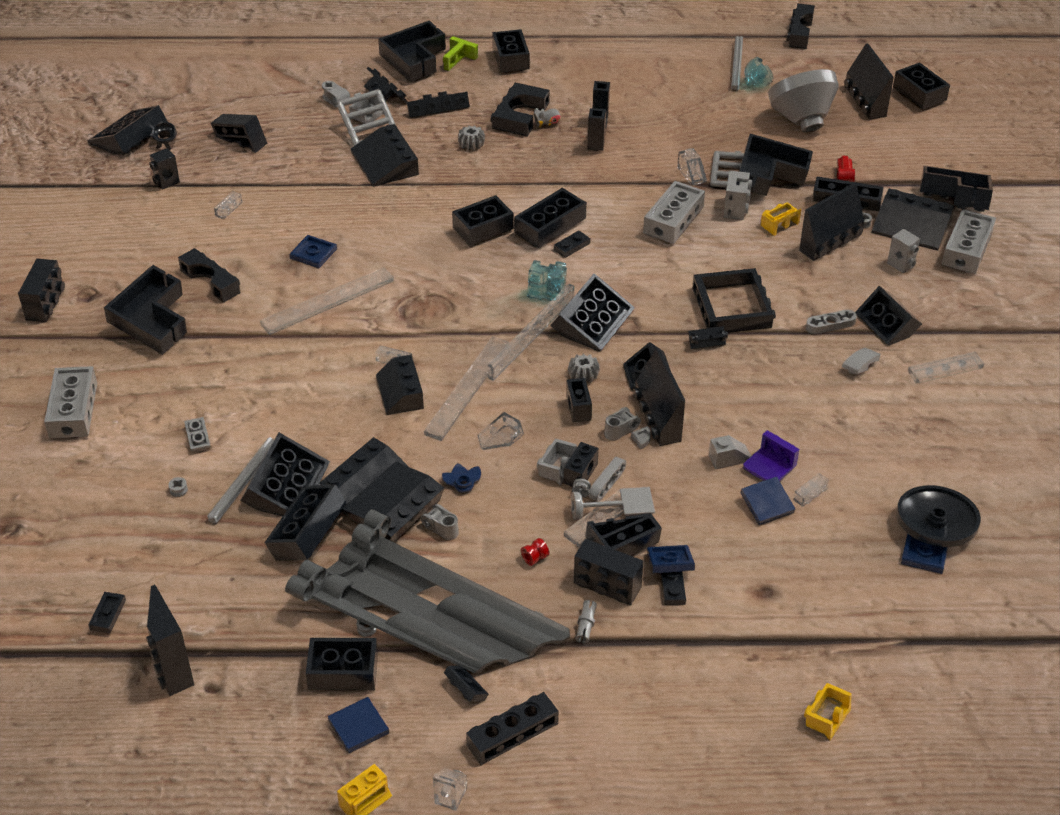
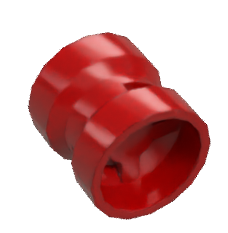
[521,538,550,566]

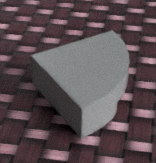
[631,426,651,449]

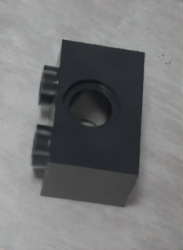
[149,148,180,190]
[566,378,592,423]
[564,442,599,489]

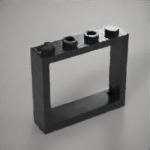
[692,268,776,333]

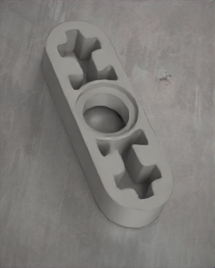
[806,310,857,334]
[589,457,626,502]

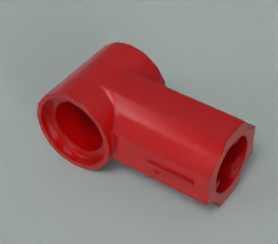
[837,155,855,182]

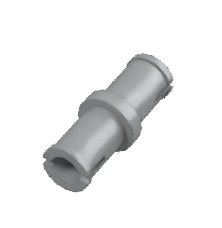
[575,600,597,644]

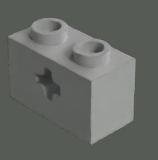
[887,229,920,273]

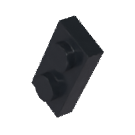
[554,230,591,258]
[661,571,686,606]
[88,592,126,634]
[444,666,489,702]

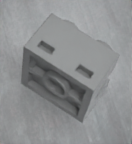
[723,171,752,220]

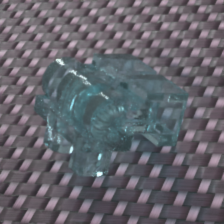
[527,260,567,302]

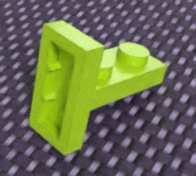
[443,36,478,71]

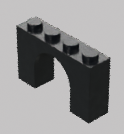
[587,81,610,151]
[490,82,550,137]

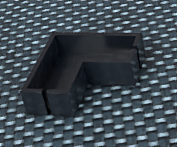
[378,21,446,82]
[739,133,813,196]
[920,166,993,212]
[104,265,187,355]

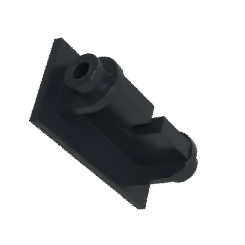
[688,326,728,349]

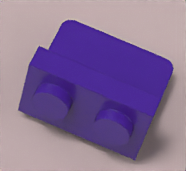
[743,430,800,481]

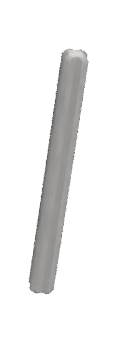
[731,36,743,91]
[207,437,274,524]

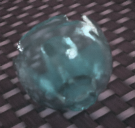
[744,57,774,88]

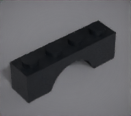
[787,3,815,49]
[178,248,241,303]

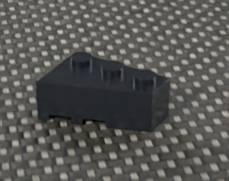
[211,114,268,153]
[585,513,662,556]

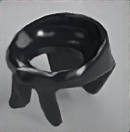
[152,122,178,150]

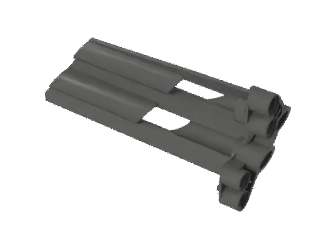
[285,509,570,673]

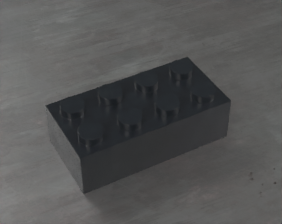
[514,187,587,248]
[264,484,347,561]

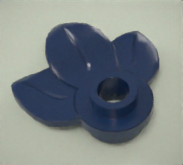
[442,463,481,493]

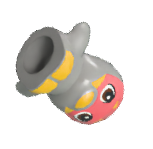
[533,108,560,128]

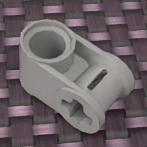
[322,81,350,108]
[604,407,641,440]
[420,504,459,540]

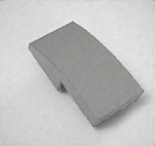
[842,348,881,374]
[184,417,210,451]

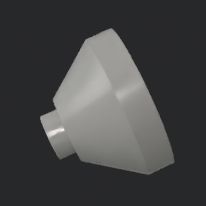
[768,69,839,132]

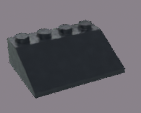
[844,43,894,120]
[87,105,168,155]
[351,124,419,187]
[799,184,864,261]
[872,188,955,251]
[550,273,635,352]
[633,348,685,446]
[240,432,330,517]
[319,437,409,514]
[342,461,444,543]
[146,585,195,696]

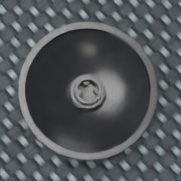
[896,485,981,547]

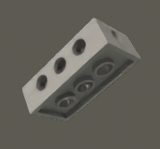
[643,181,705,244]
[942,209,996,274]
[44,366,97,438]

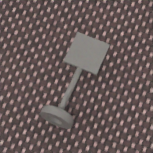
[571,487,655,520]

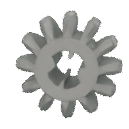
[458,125,485,150]
[568,353,600,383]

